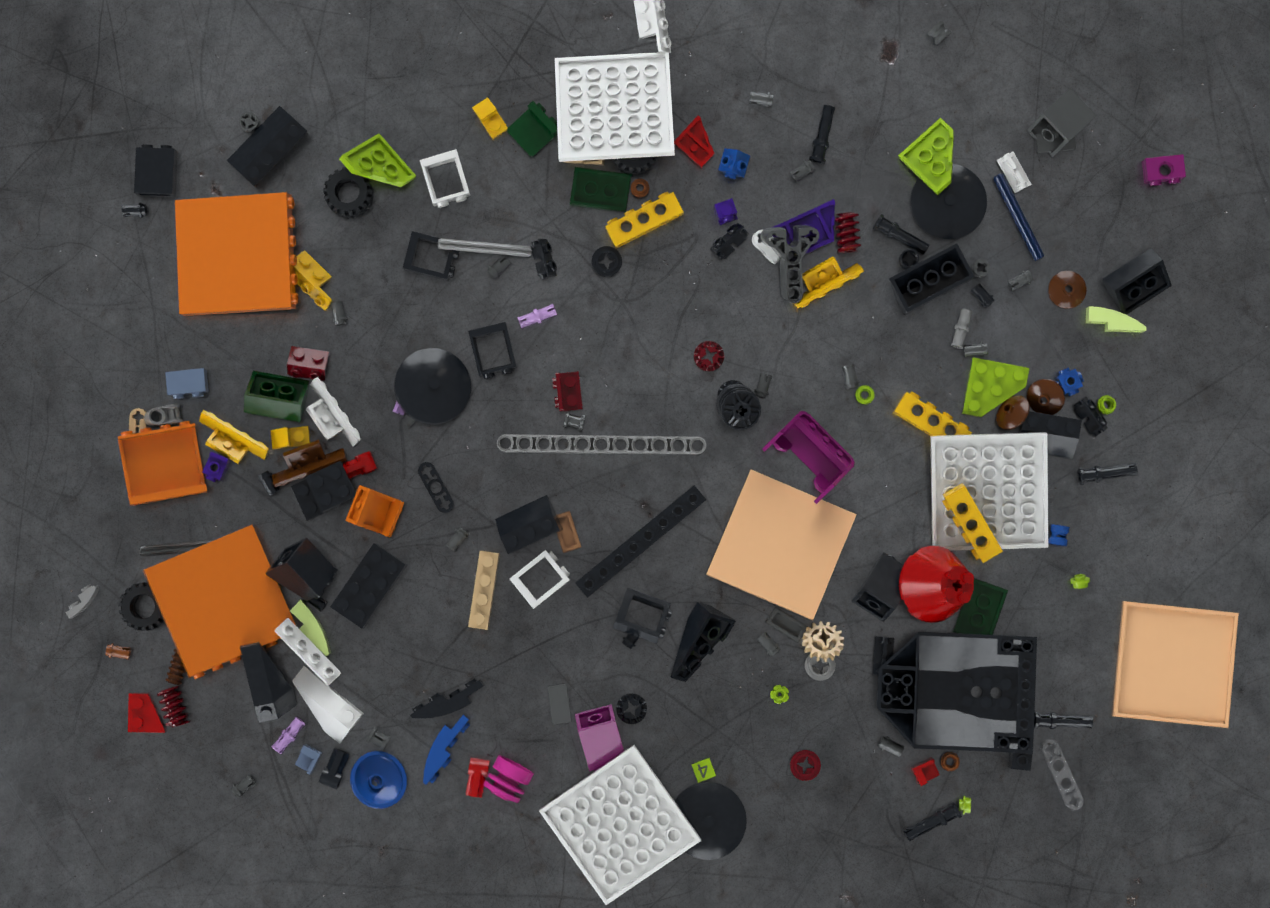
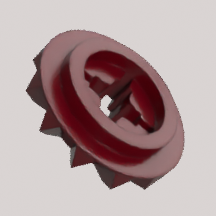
[694,341,724,371]
[790,750,821,781]

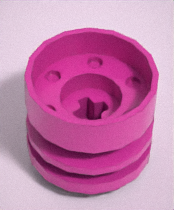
[483,755,534,803]

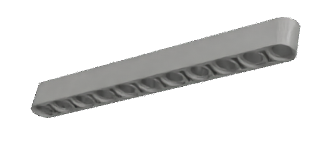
[497,434,706,455]

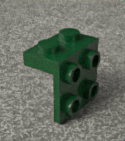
[507,101,558,157]

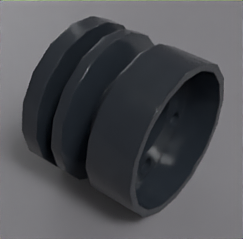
[717,384,761,430]

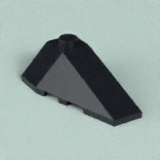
[670,602,736,682]
[240,642,297,723]

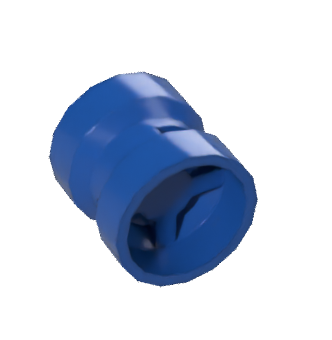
[1048,524,1070,546]

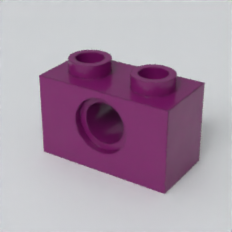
[1142,154,1186,186]

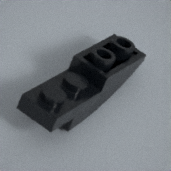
[410,678,485,719]

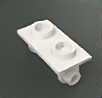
[996,152,1032,193]

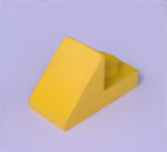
[472,97,508,140]
[271,426,311,449]

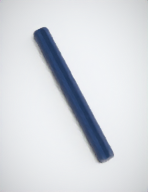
[994,173,1044,261]

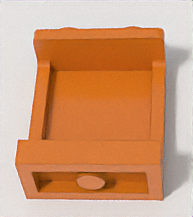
[345,485,404,538]

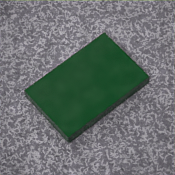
[570,167,632,213]
[952,578,1008,635]

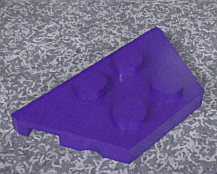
[772,199,835,255]

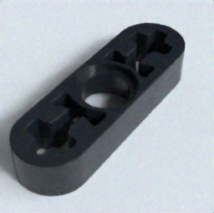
[418,462,454,513]

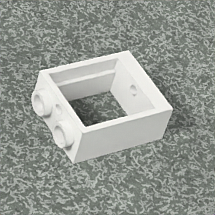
[420,149,471,208]
[510,550,570,609]

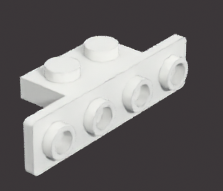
[634,0,671,53]
[305,377,361,447]
[275,618,341,686]

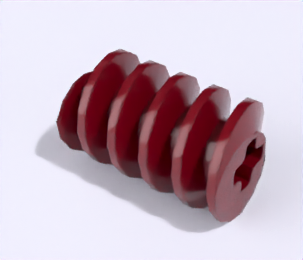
[835,212,861,253]
[157,685,190,728]

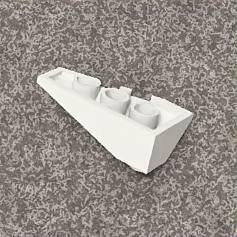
[292,666,364,744]

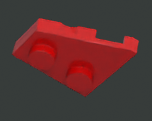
[674,115,714,169]
[128,693,166,733]

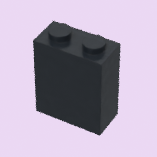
[134,144,177,197]

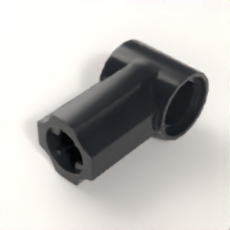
[319,748,350,790]

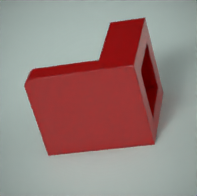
[911,757,940,786]

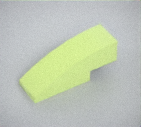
[1086,306,1146,333]
[290,600,331,656]

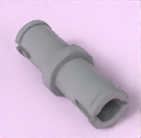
[951,309,973,349]

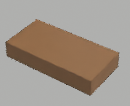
[557,511,581,553]

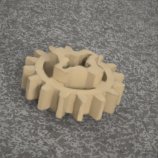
[802,621,844,662]

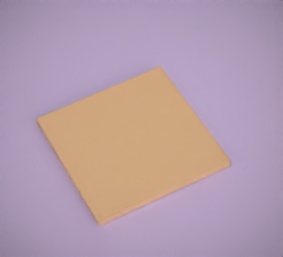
[706,470,857,620]
[1112,601,1239,728]

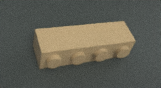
[468,551,500,630]

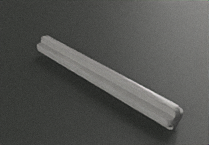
[438,238,532,257]

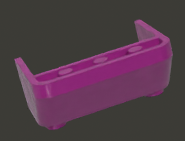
[762,411,855,504]

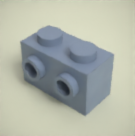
[165,368,209,399]

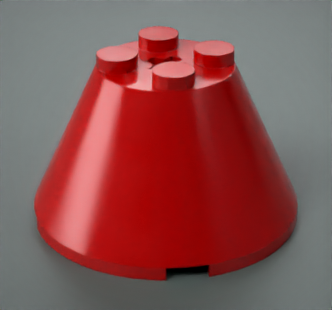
[899,546,974,623]

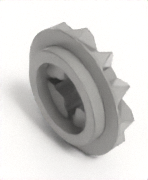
[805,654,836,681]

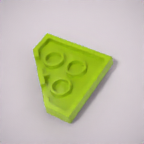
[898,118,954,195]
[339,133,416,187]
[962,357,1029,418]

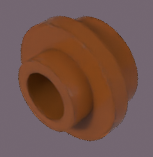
[630,178,650,198]
[940,752,960,771]

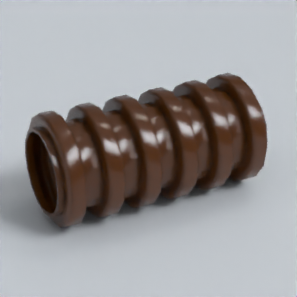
[165,649,186,685]

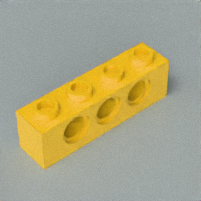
[605,191,684,249]
[893,391,972,436]
[942,483,1003,563]

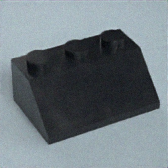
[1103,248,1172,315]
[1018,411,1082,459]
[495,495,563,554]

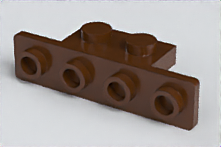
[272,439,347,487]

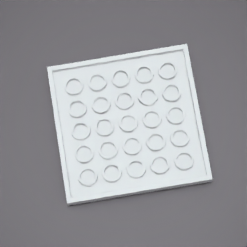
[555,52,675,162]
[930,432,1048,551]
[539,745,701,905]

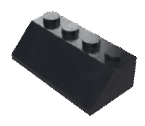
[227,106,307,187]
[889,243,975,315]

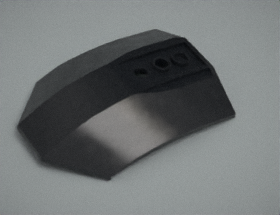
[877,632,1037,754]

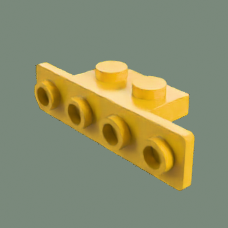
[294,250,332,310]
[793,256,864,308]
[199,410,269,464]

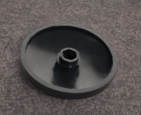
[910,164,987,240]
[394,348,471,425]
[675,782,747,860]

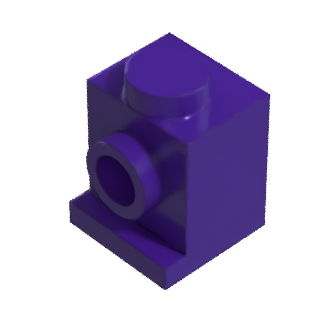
[714,198,738,225]
[202,451,231,482]

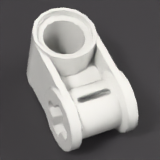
[752,230,780,265]

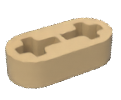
[129,408,148,434]

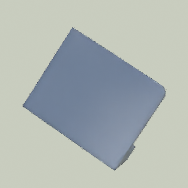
[295,744,323,775]

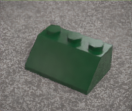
[244,371,310,422]

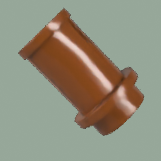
[105,643,131,660]

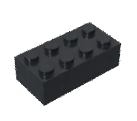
[330,543,407,629]

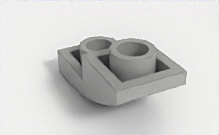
[65,584,100,619]

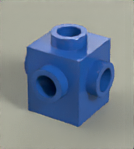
[718,148,750,179]
[1054,367,1084,396]

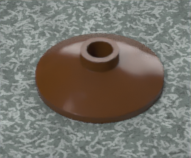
[1048,271,1087,309]
[1027,379,1065,415]
[996,395,1030,430]

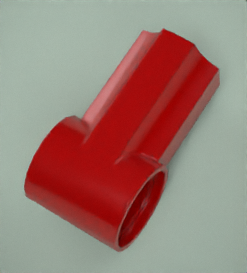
[343,451,378,479]
[466,757,490,798]

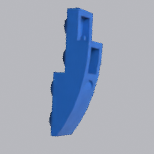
[423,714,470,785]

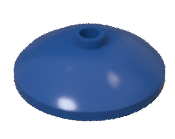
[350,751,407,809]

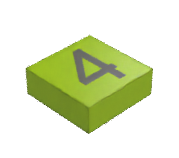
[691,758,716,783]

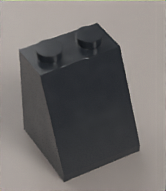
[265,538,337,601]
[852,553,903,622]

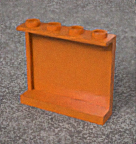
[117,421,207,506]

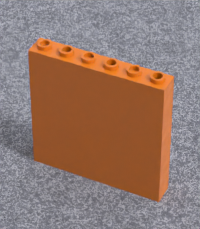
[175,192,299,316]
[143,525,296,679]

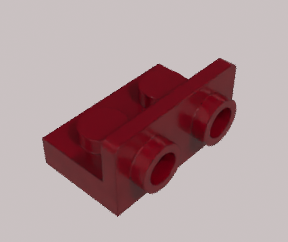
[552,371,583,412]

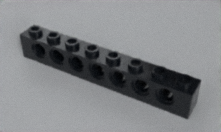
[575,485,706,598]

